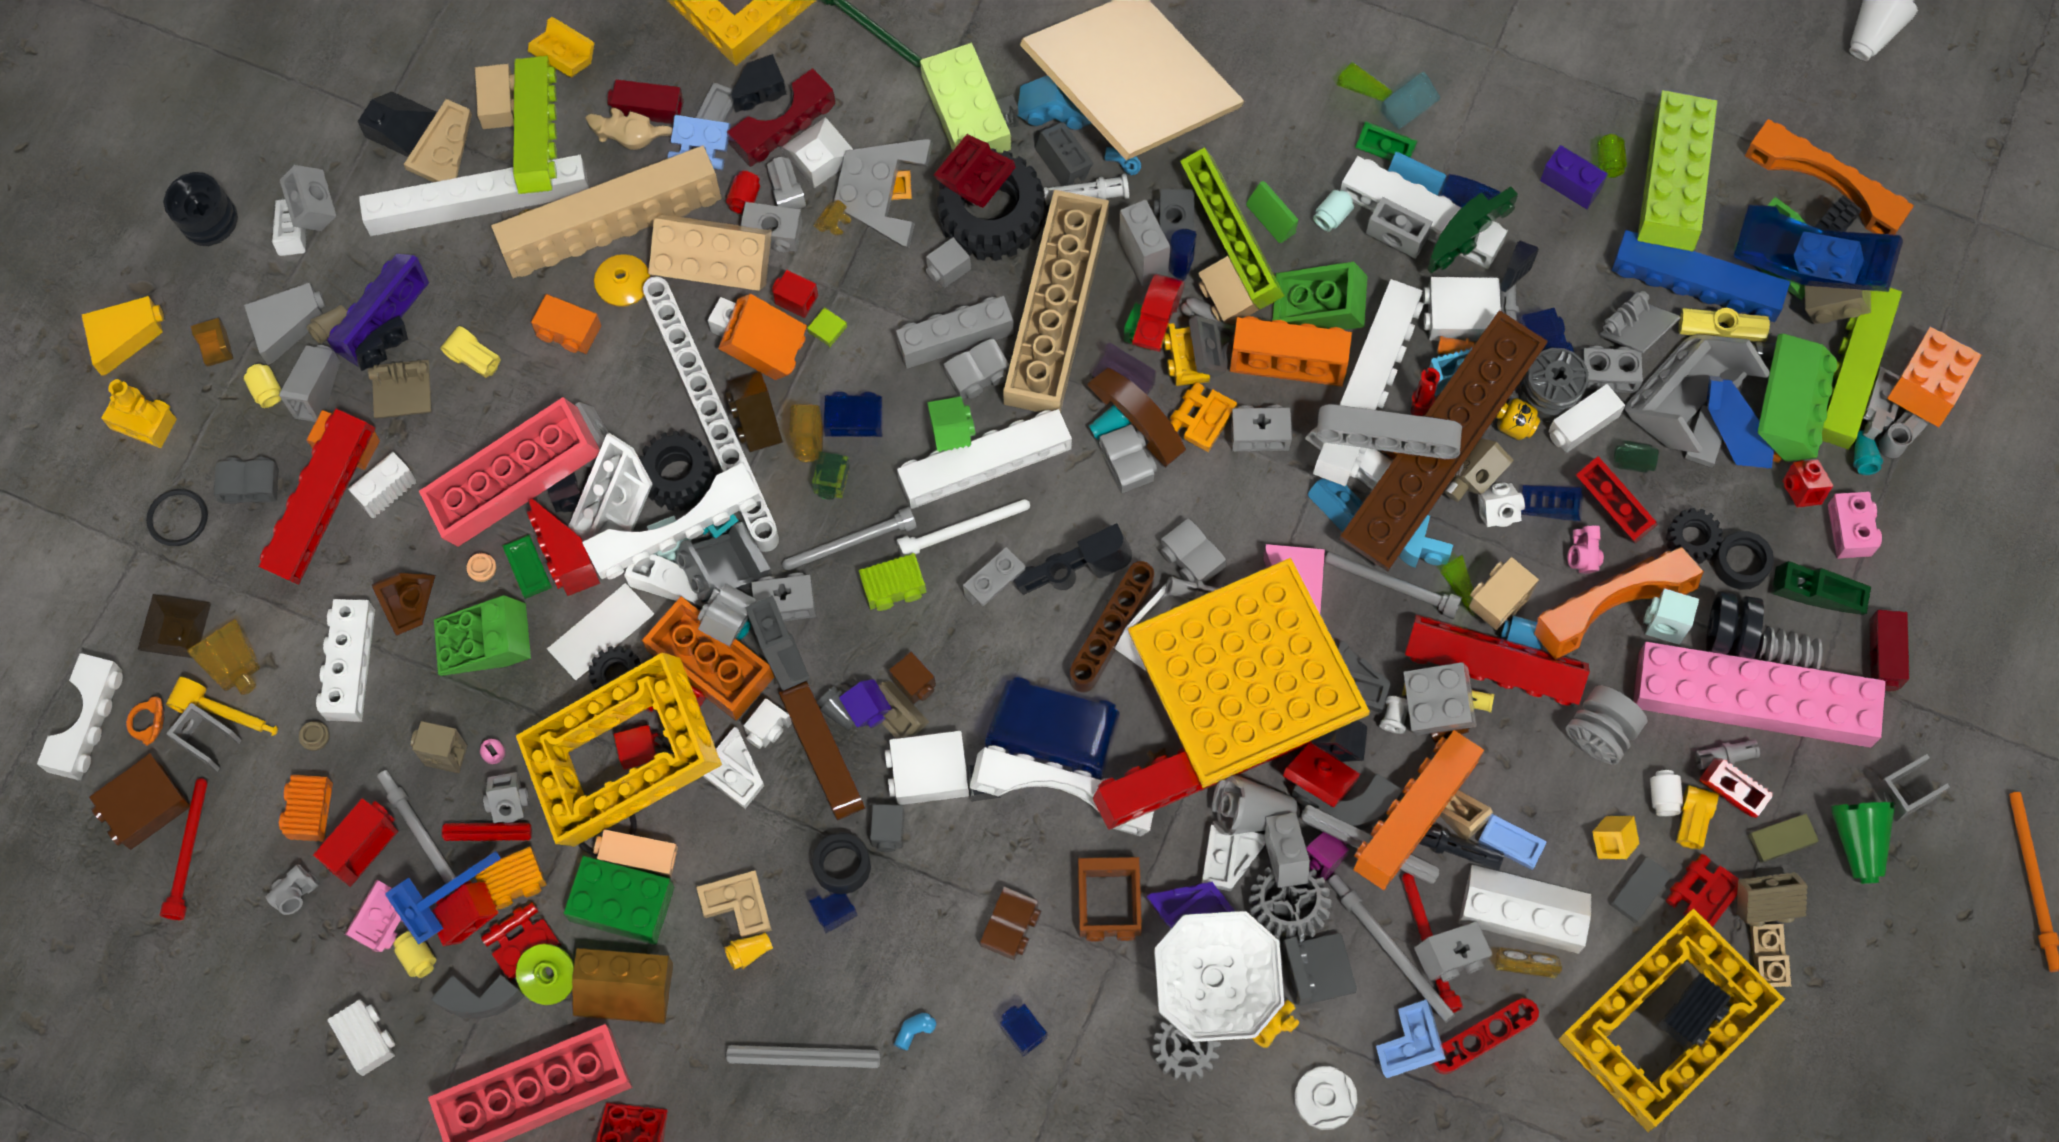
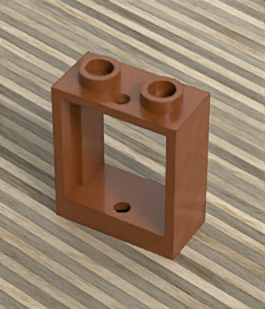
[1078,857,1142,942]

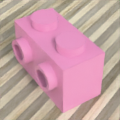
[1828,492,1882,559]

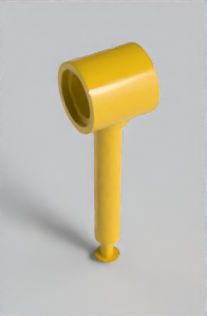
[166,677,278,736]

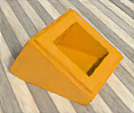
[891,170,912,200]

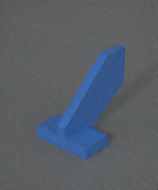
[1706,376,1774,468]
[385,851,501,945]

